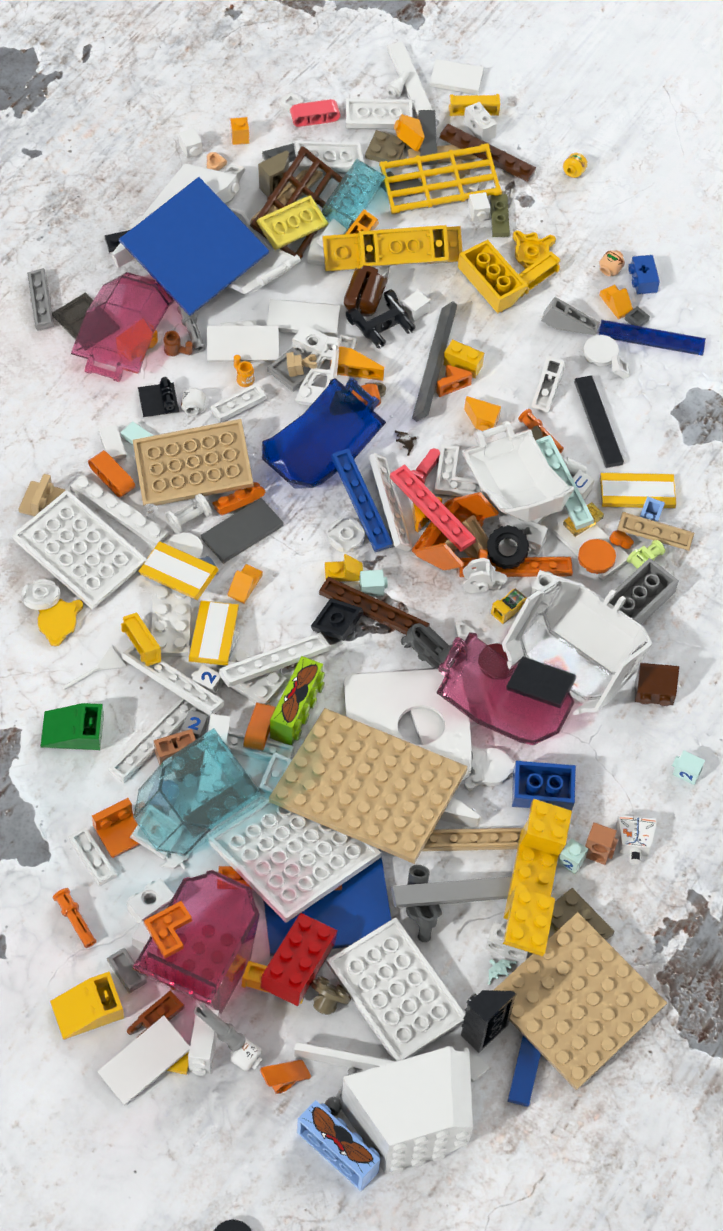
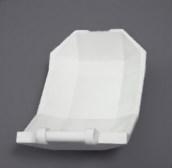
[228,207,301,295]
[462,421,574,522]

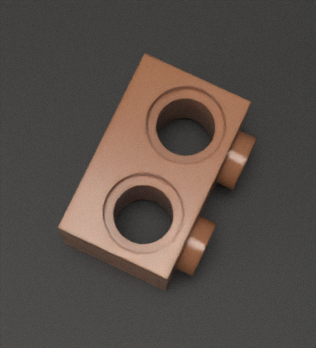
[154,729,198,768]
[585,822,618,865]

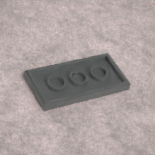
[201,498,284,564]

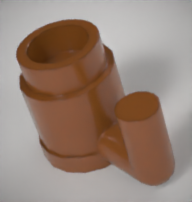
[163,330,193,356]

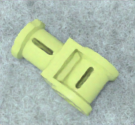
[627,540,665,569]

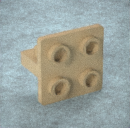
[18,474,66,516]

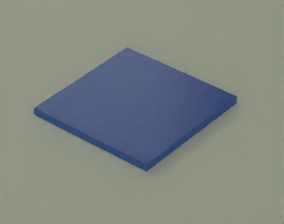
[119,177,269,316]
[263,848,391,956]

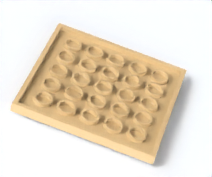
[494,912,667,1091]

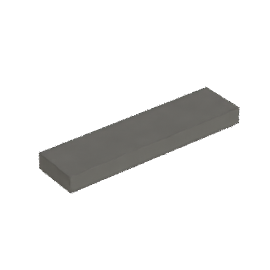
[418,110,438,165]

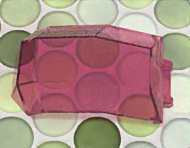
[71,272,174,382]
[437,632,575,745]

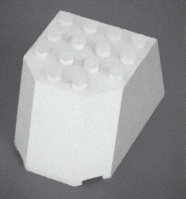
[341,1046,473,1174]

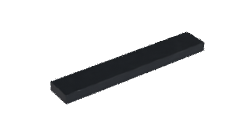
[574,375,624,468]

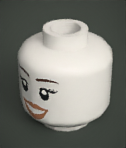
[230,1039,263,1071]

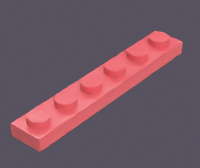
[390,464,476,552]

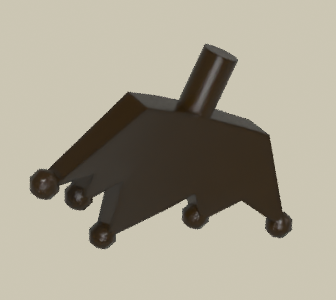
[395,430,417,456]

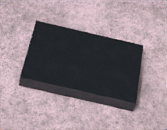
[506,657,577,709]

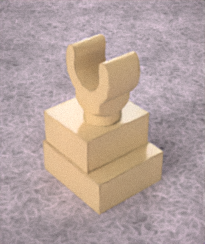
[286,352,317,377]

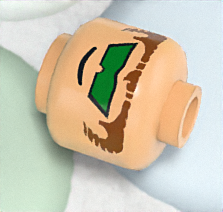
[599,250,625,276]

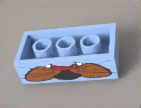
[297,1100,381,1191]

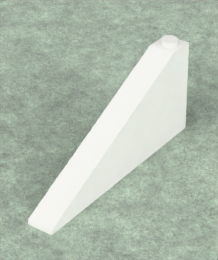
[111,163,240,268]

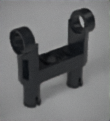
[345,289,416,349]

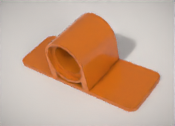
[260,1060,311,1094]

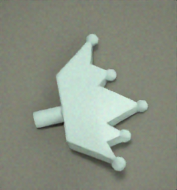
[488,959,517,985]

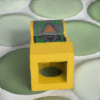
[491,588,527,624]

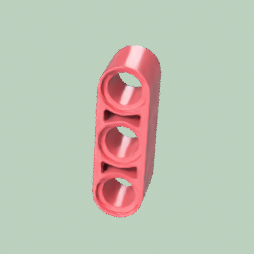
[290,99,340,127]

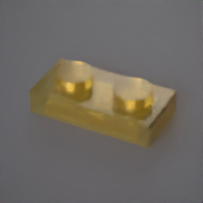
[563,502,604,537]

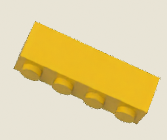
[458,239,528,313]

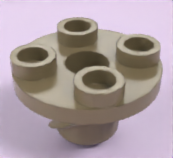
[311,976,351,1015]

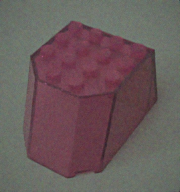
[133,870,260,1014]

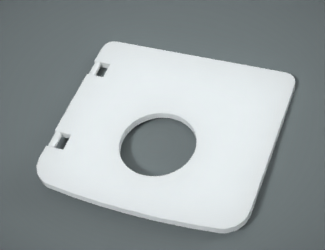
[344,669,472,781]

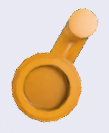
[234,355,254,387]

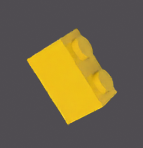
[443,339,484,378]

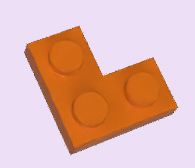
[144,901,192,959]

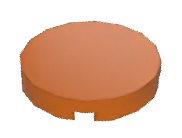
[578,539,616,574]

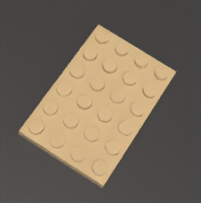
[133,419,254,508]

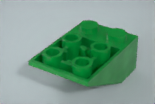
[40,703,104,750]

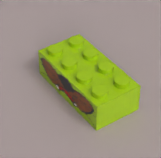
[270,656,325,745]

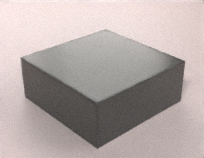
[624,306,650,330]

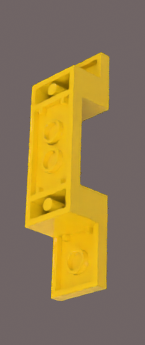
[322,225,463,271]
[503,799,572,956]

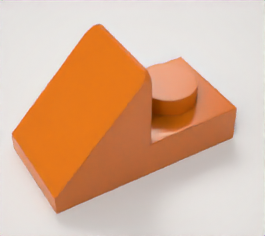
[436,365,472,397]

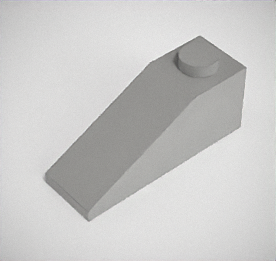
[541,297,600,335]

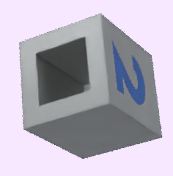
[181,709,208,744]

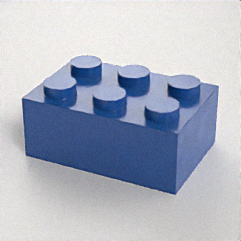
[512,761,576,811]

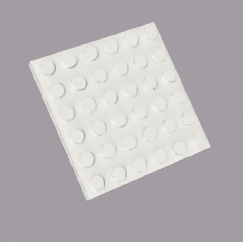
[208,799,381,923]

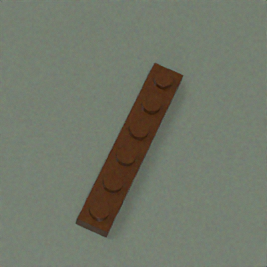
[439,124,536,182]
[319,576,430,635]

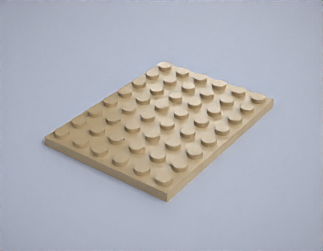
[269,708,467,864]

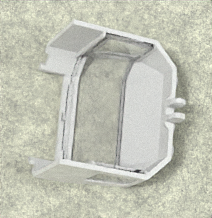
[502,578,652,715]

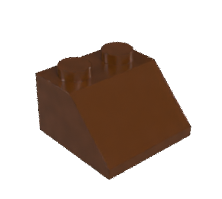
[634,663,679,706]

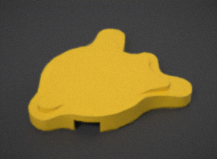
[512,230,556,269]
[38,599,83,646]

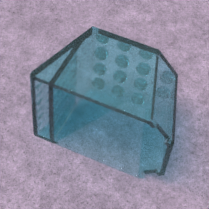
[133,728,267,856]

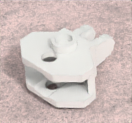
[463,558,508,594]

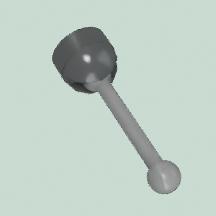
[324,1068,356,1116]

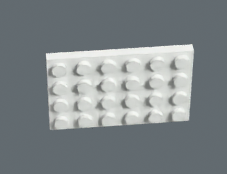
[12,490,147,610]
[326,917,465,1061]

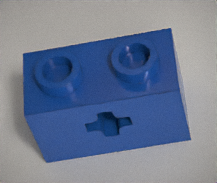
[628,255,660,294]

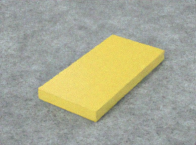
[256,195,329,250]

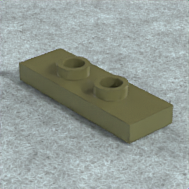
[490,194,510,237]

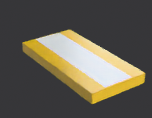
[600,473,676,508]
[138,541,218,601]
[189,600,239,666]

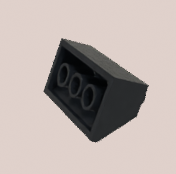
[461,990,516,1053]

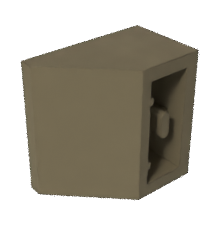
[258,150,289,198]

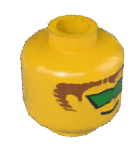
[563,153,587,178]

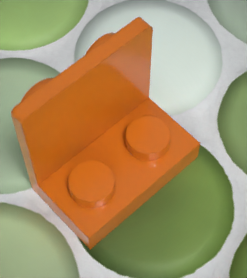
[92,798,140,858]

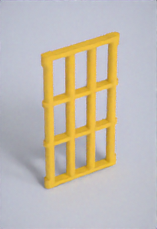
[379,143,502,214]

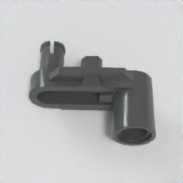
[401,623,465,669]
[406,865,442,942]

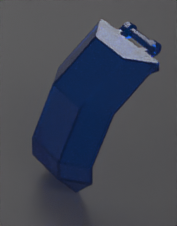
[262,378,386,489]

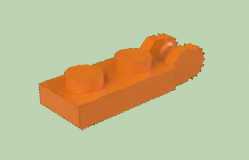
[212,482,266,515]

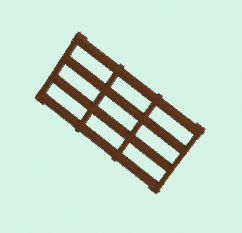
[250,146,349,259]

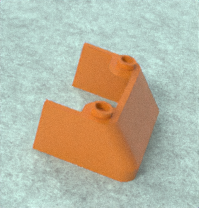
[412,492,499,570]

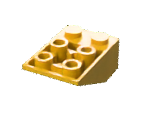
[50,972,124,1040]

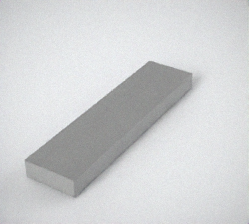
[27,268,54,331]

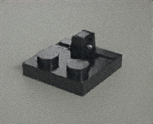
[311,598,364,641]

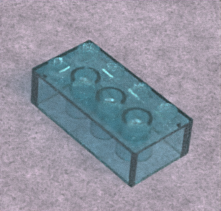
[322,159,386,231]

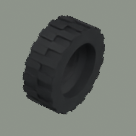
[487,525,529,569]

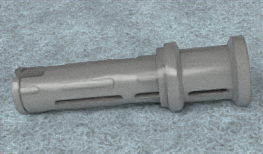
[177,306,205,353]
[194,1003,246,1051]

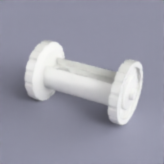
[165,493,212,534]

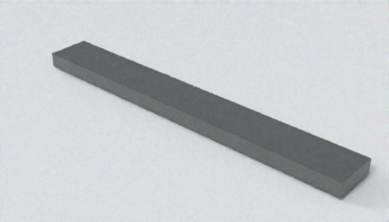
[412,301,457,421]

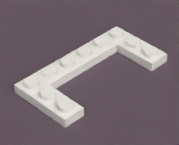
[434,444,491,501]

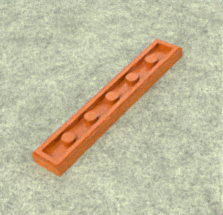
[459,557,573,577]

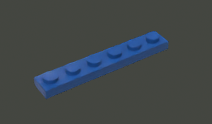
[331,448,393,552]

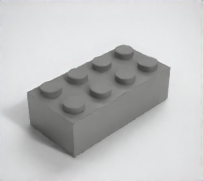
[610,558,679,625]

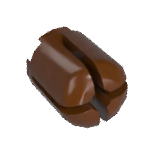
[344,265,388,317]

